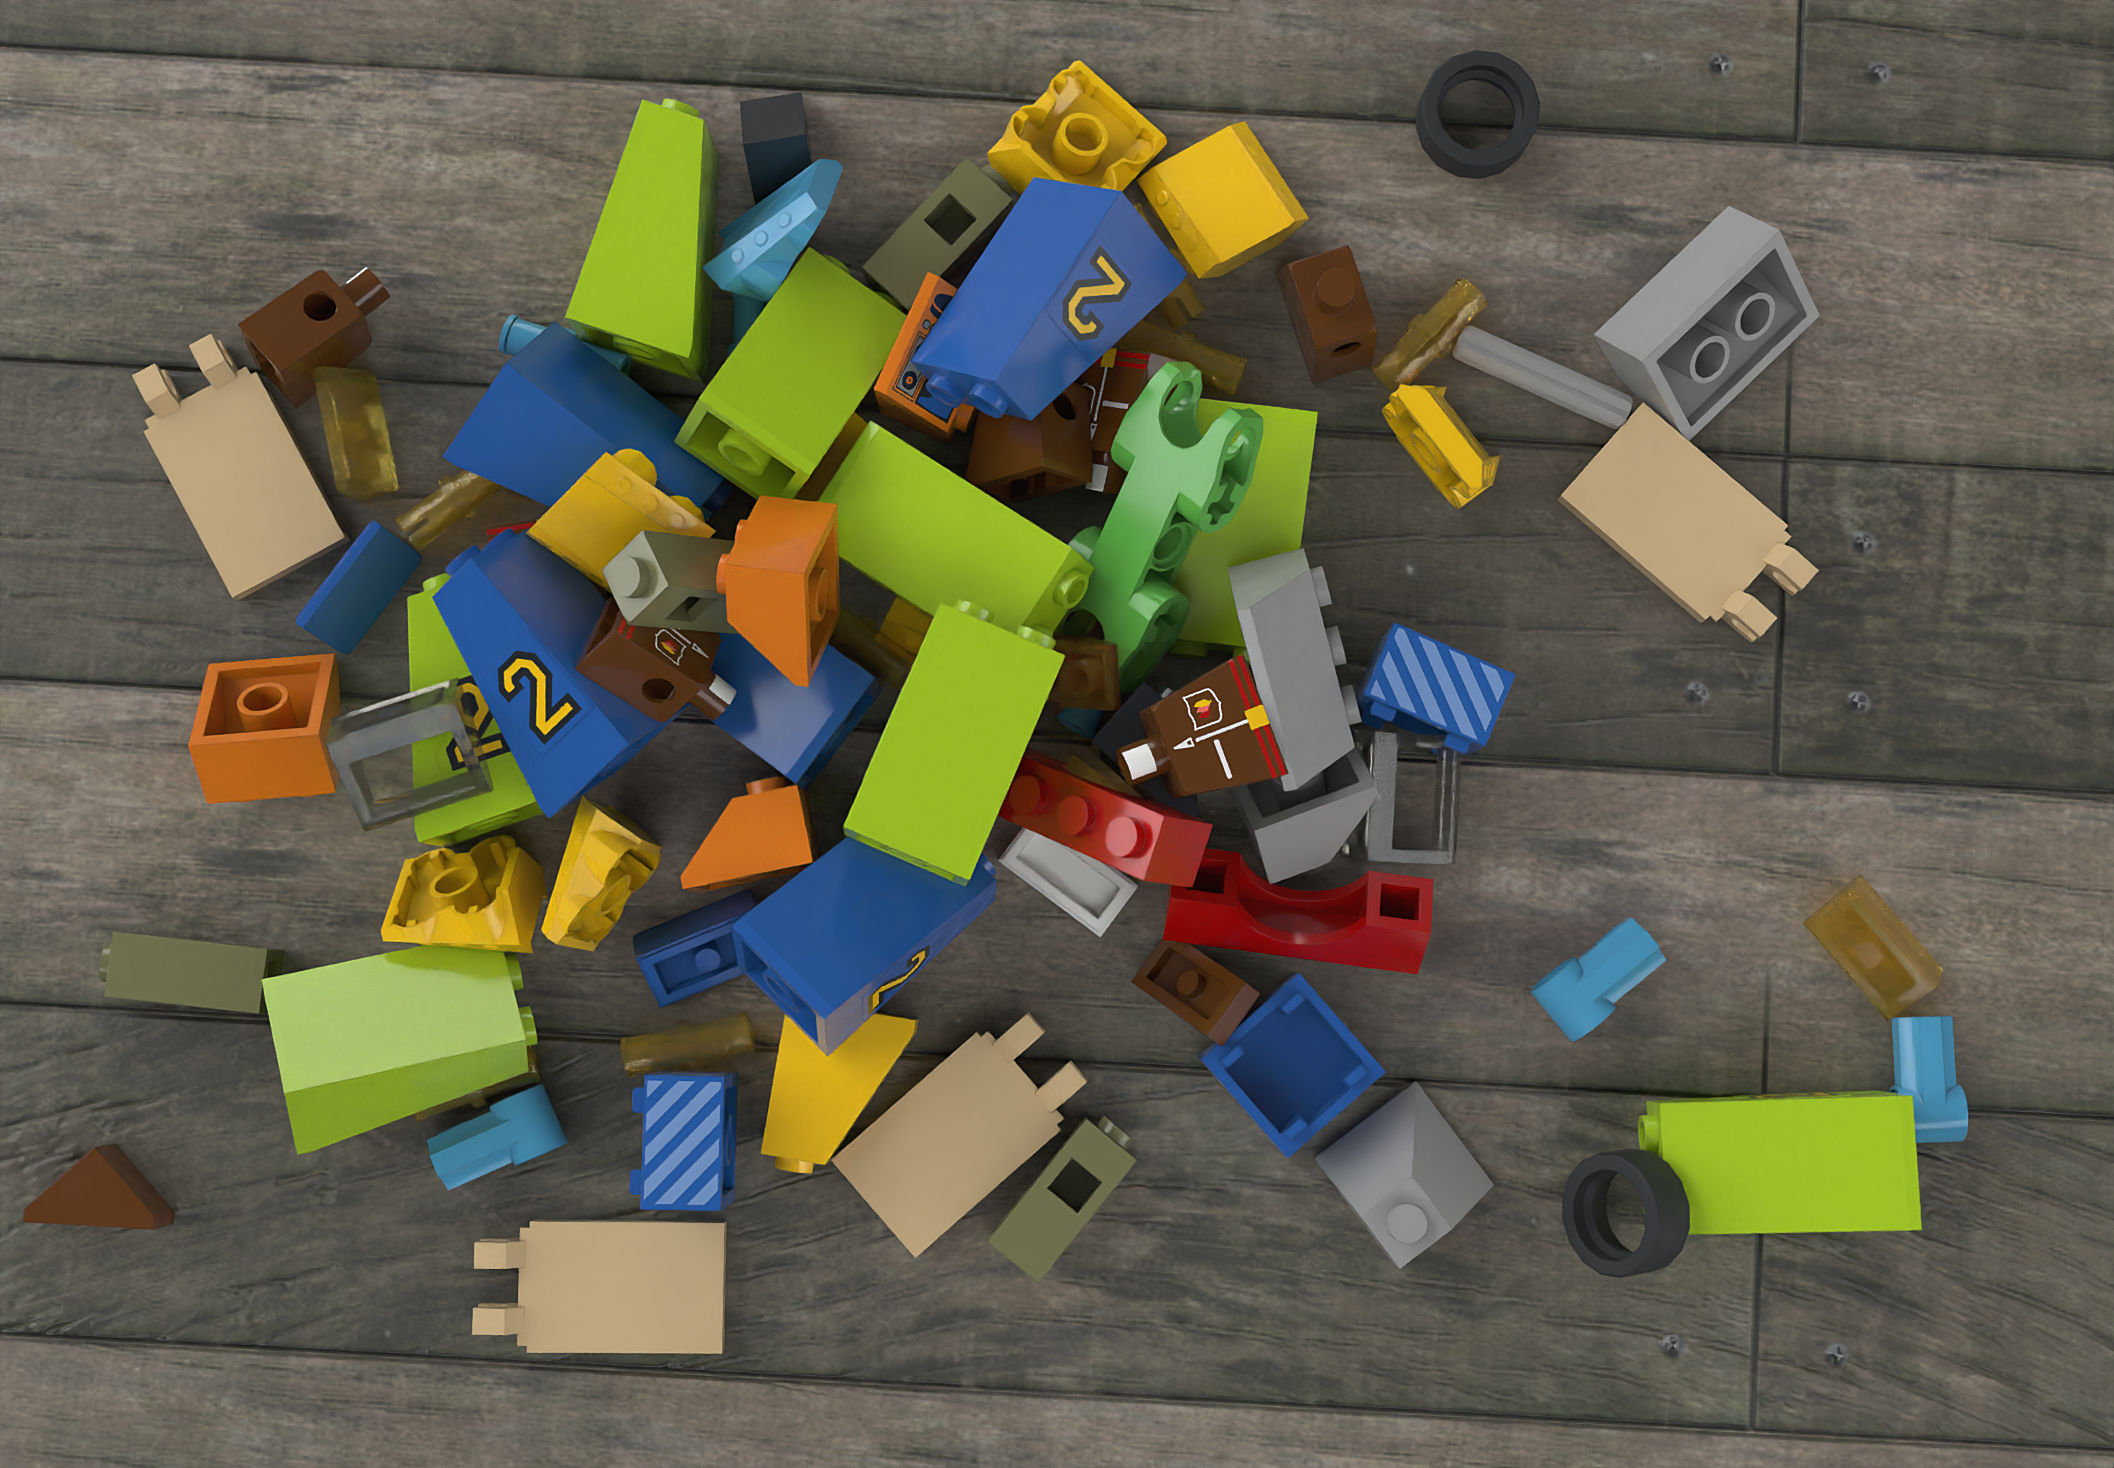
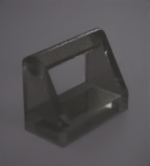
[325,677,494,832]
[1340,730,1462,864]

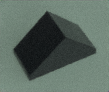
[740,92,813,205]

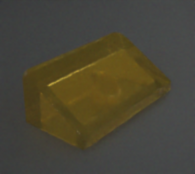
[313,366,399,502]
[1803,875,1943,1021]

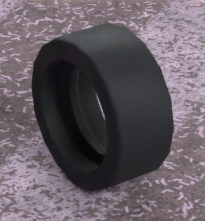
[1416,50,1540,179]
[1562,1149,1690,1278]

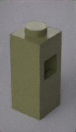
[862,157,1013,316]
[602,530,740,634]
[99,932,284,1014]
[988,1115,1137,1283]

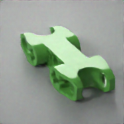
[1053,361,1263,694]

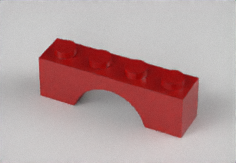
[997,747,1213,888]
[1162,848,1434,975]

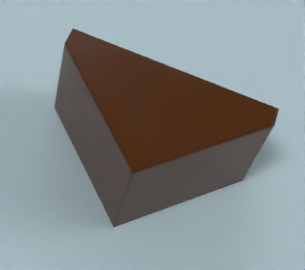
[23,1143,174,1230]

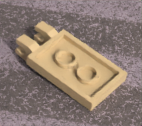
[132,334,351,600]
[1557,402,1819,643]
[831,1012,1087,1258]
[472,1219,727,1354]

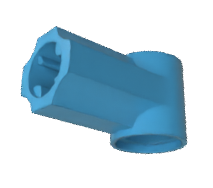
[1530,917,1666,1042]
[1889,1016,1968,1143]
[427,1083,568,1191]

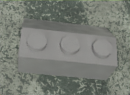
[1594,206,1820,441]
[1228,548,1362,792]

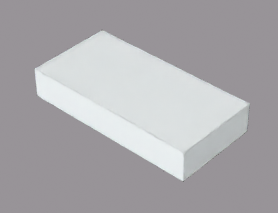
[998,827,1138,937]

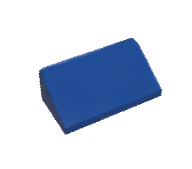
[295,520,422,655]
[633,889,757,1009]

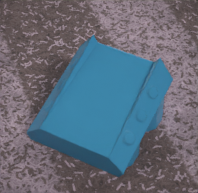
[702,159,844,302]

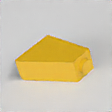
[761,1012,919,1174]

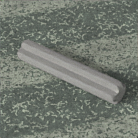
[1452,325,1633,429]

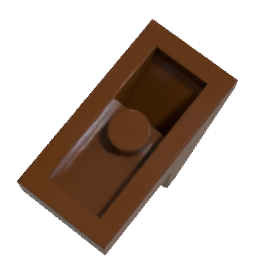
[1131,939,1260,1047]

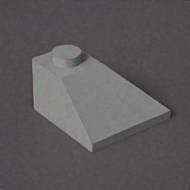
[1230,744,1379,885]
[1314,1081,1494,1269]

